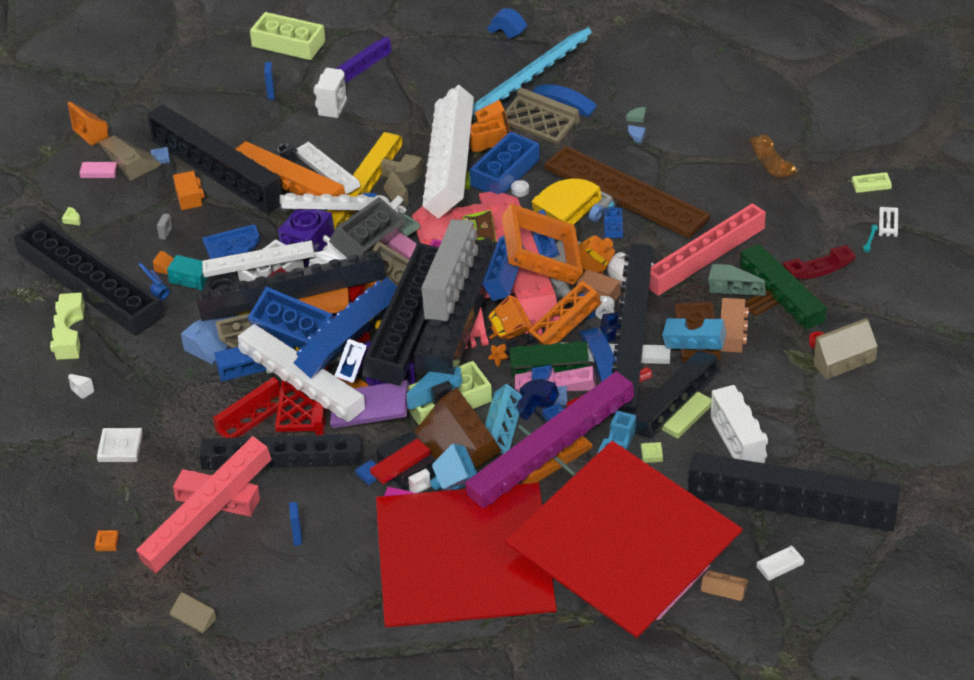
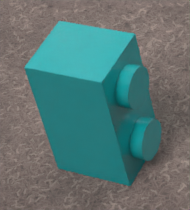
[167,255,210,290]

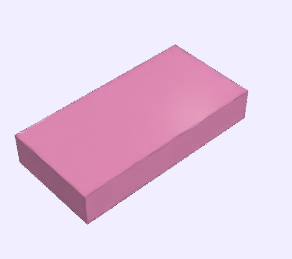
[80,162,118,178]

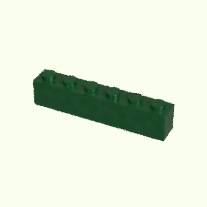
[740,244,827,330]

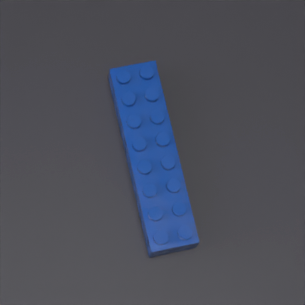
[294,277,397,379]

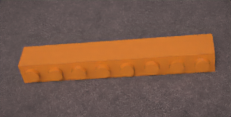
[236,141,346,211]

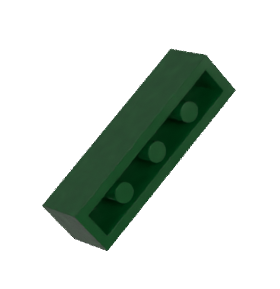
[510,341,589,377]

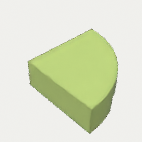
[62,207,81,225]

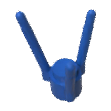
[139,262,170,300]

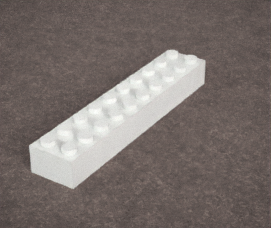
[423,85,474,219]

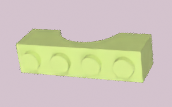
[51,293,85,360]

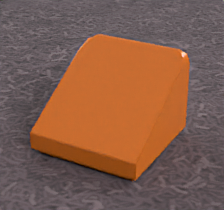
[153,251,174,275]

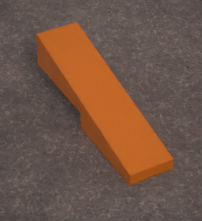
[521,436,593,484]

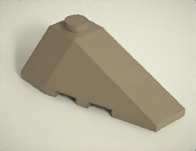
[99,135,161,181]

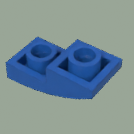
[604,207,623,238]

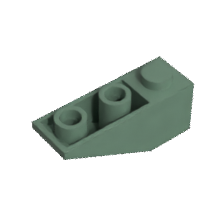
[708,264,766,296]

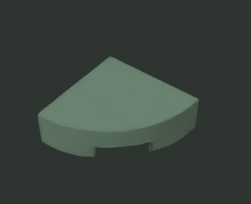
[626,107,646,123]

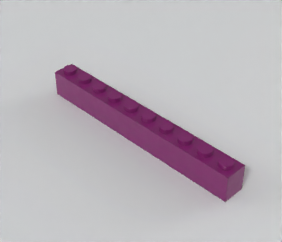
[465,371,634,509]

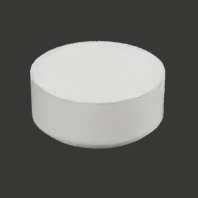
[511,180,529,197]

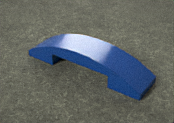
[532,85,596,117]
[579,327,616,382]

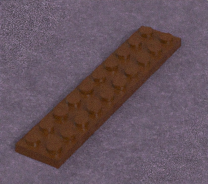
[544,146,710,238]

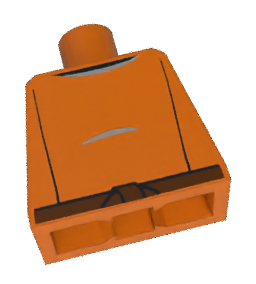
[471,100,510,136]

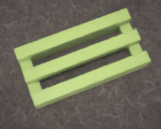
[852,173,892,193]

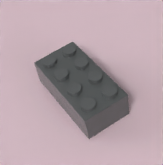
[329,197,406,257]

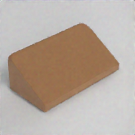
[701,570,749,601]

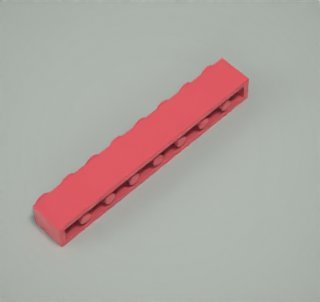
[649,203,766,296]
[136,436,272,573]

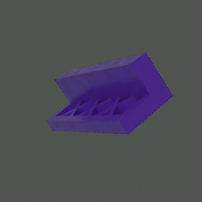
[336,37,391,84]

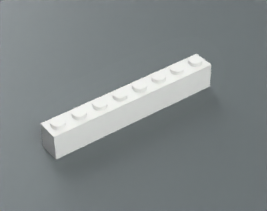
[238,324,365,422]

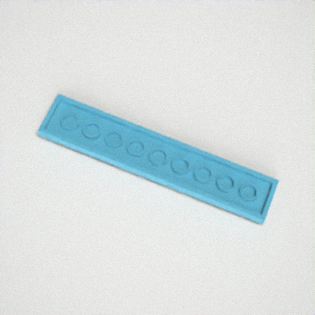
[472,27,592,119]

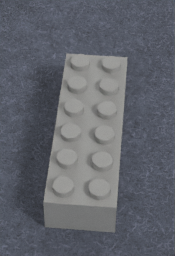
[422,219,478,321]

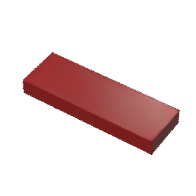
[370,439,430,484]

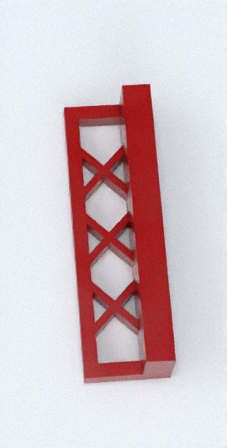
[213,377,289,438]

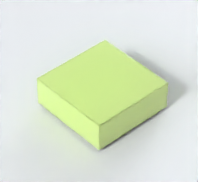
[641,442,663,463]

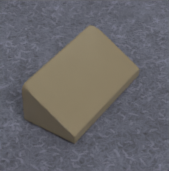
[384,171,409,207]
[169,592,216,634]

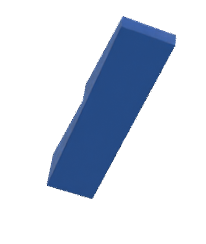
[532,209,560,258]

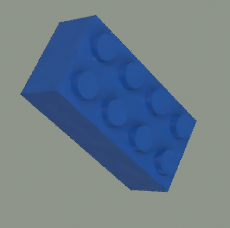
[469,131,540,195]
[248,287,334,348]

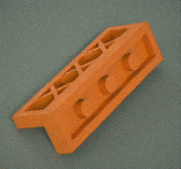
[528,281,602,345]

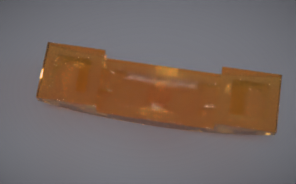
[750,134,797,177]

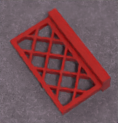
[275,366,329,435]

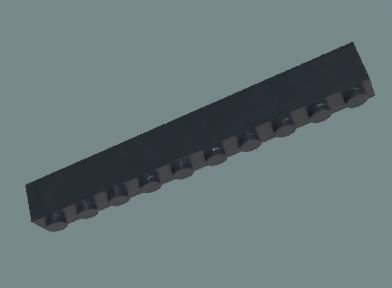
[611,243,653,415]
[195,250,386,321]

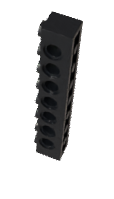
[199,434,363,470]

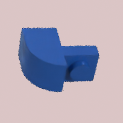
[487,8,527,39]

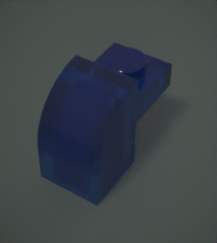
[517,379,560,421]

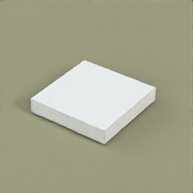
[97,428,143,462]

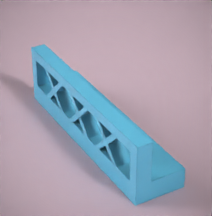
[485,384,524,454]

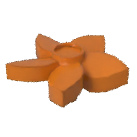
[488,344,509,367]

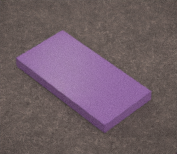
[330,380,409,428]

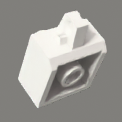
[314,68,347,118]

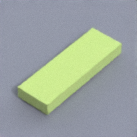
[662,392,711,439]

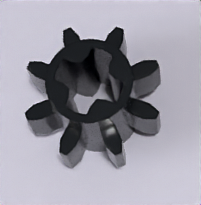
[276,143,298,162]

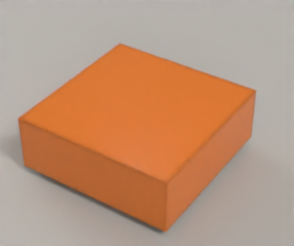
[95,530,119,551]

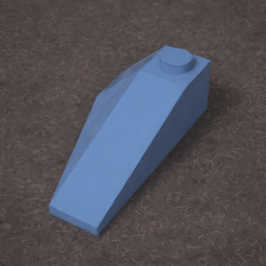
[181,314,241,365]

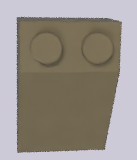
[372,241,409,285]

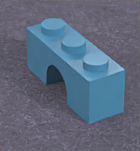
[662,318,726,349]
[597,411,636,454]

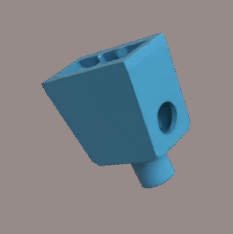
[430,444,477,490]

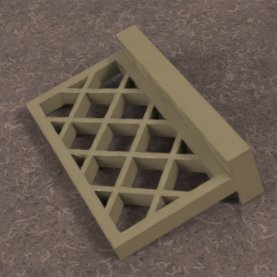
[505,87,580,145]

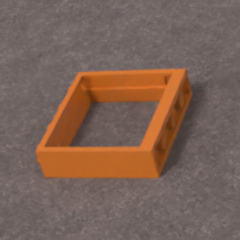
[502,204,583,285]

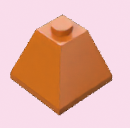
[67,102,109,146]

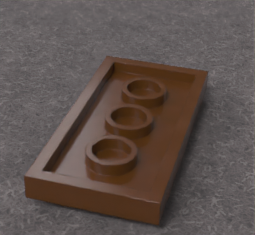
[674,302,721,362]

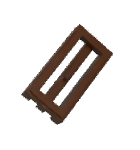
[745,290,779,317]

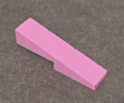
[515,366,596,392]

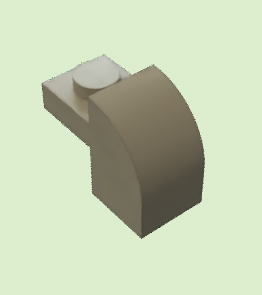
[381,154,423,185]

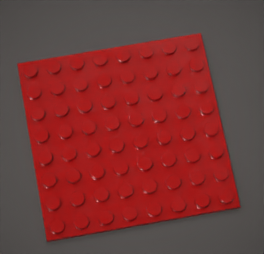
[505,440,743,638]
[376,482,556,628]

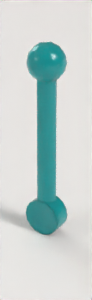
[863,224,878,252]

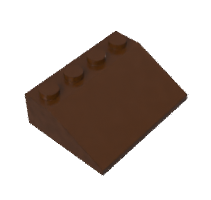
[414,388,501,469]

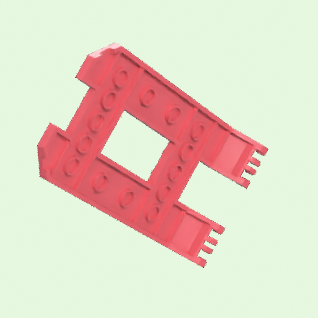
[412,192,560,349]

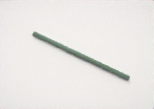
[518,425,576,476]

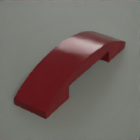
[782,245,856,279]

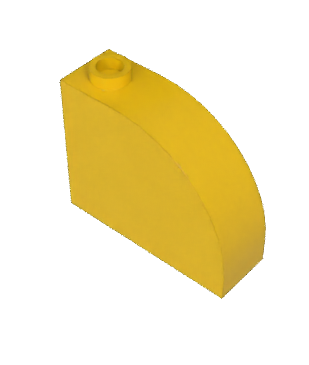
[532,179,602,225]

